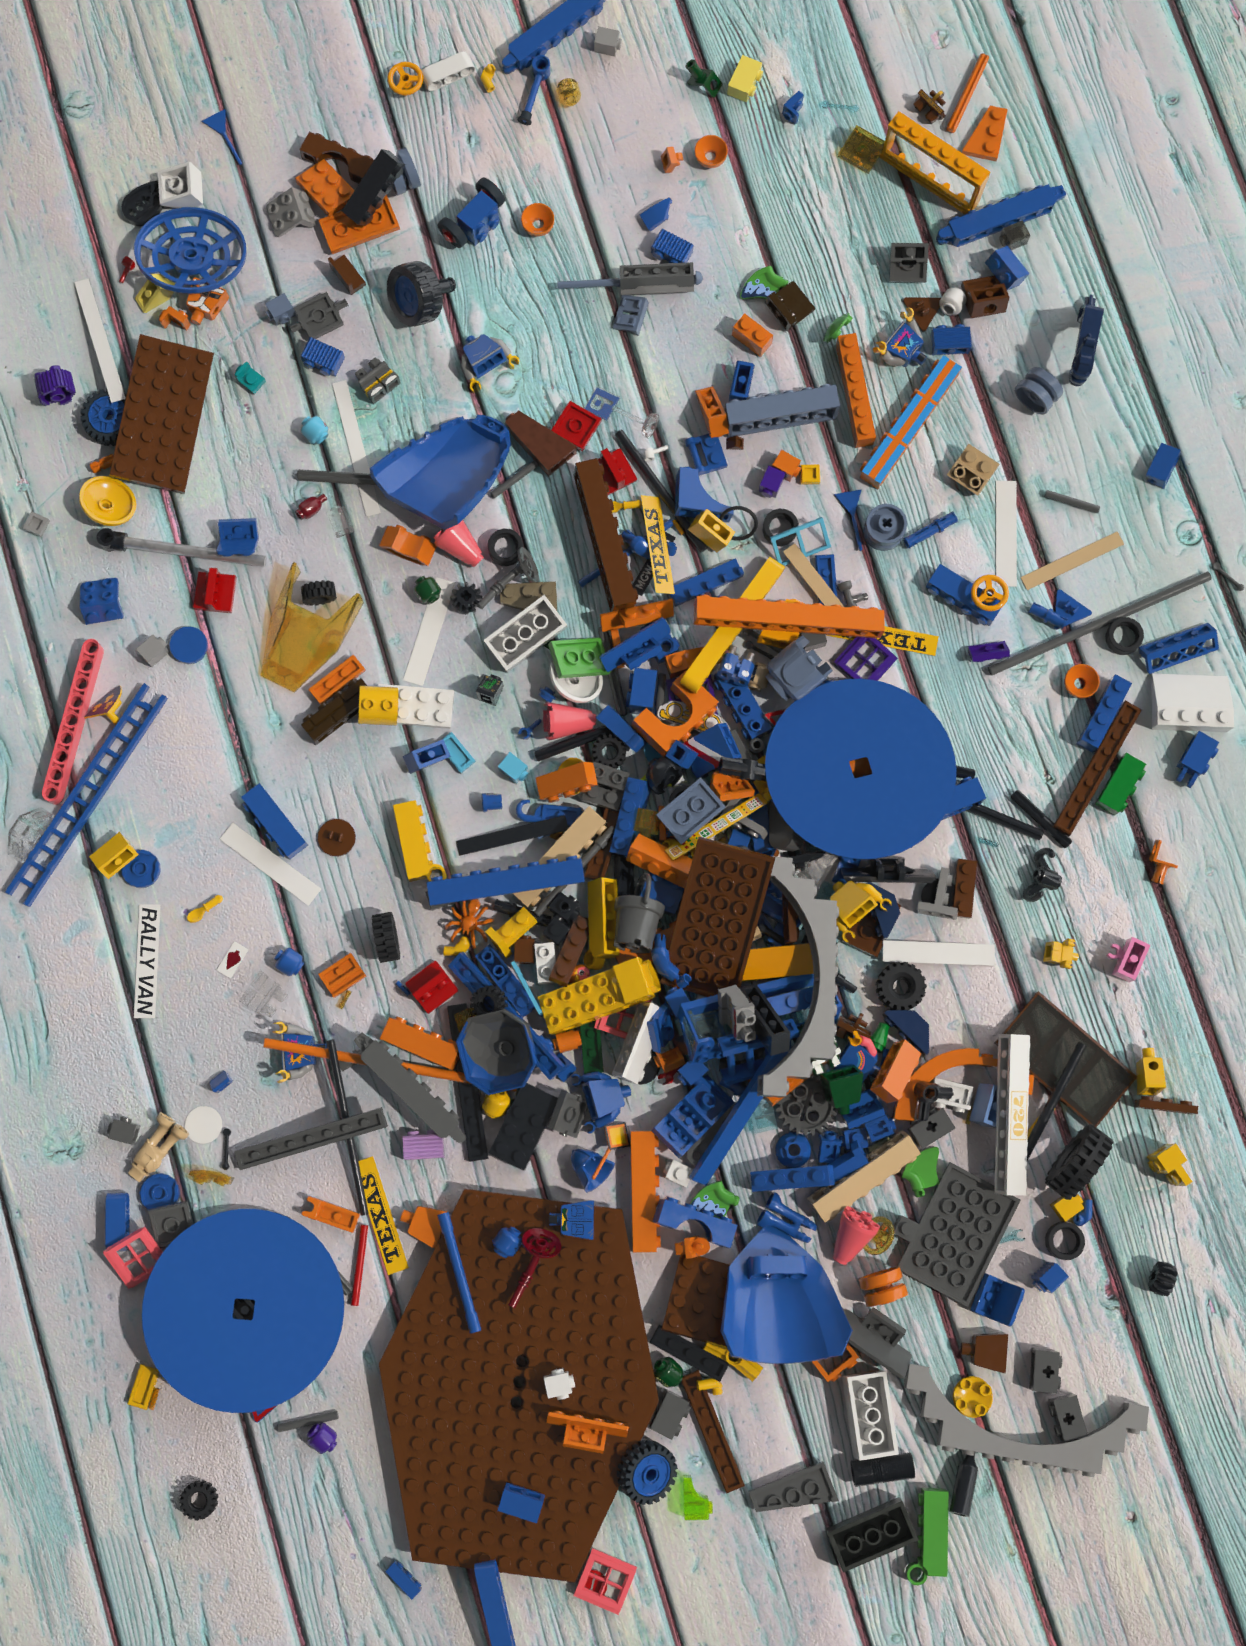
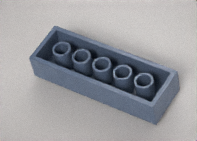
[725,384,840,438]

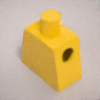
[1136,1048,1166,1095]

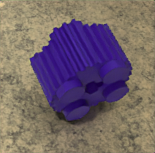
[34,365,76,406]

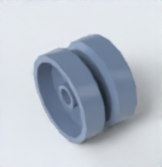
[393,147,421,196]
[1014,367,1063,415]
[863,504,908,551]

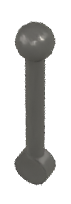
[1212,562,1244,591]

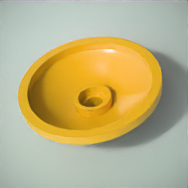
[79,476,136,526]

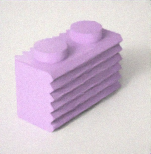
[403,1130,445,1160]

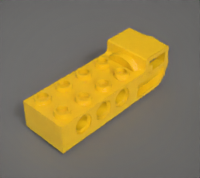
[538,957,661,1035]

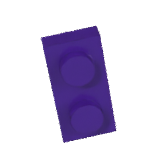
[968,641,1010,662]

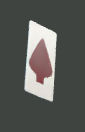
[217,942,248,978]

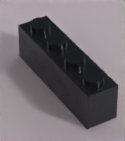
[342,149,406,226]
[739,984,790,1056]

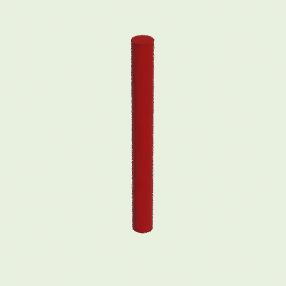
[351,1225,369,1306]

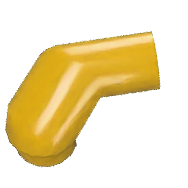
[480,64,496,93]
[444,936,470,956]
[696,1378,723,1395]

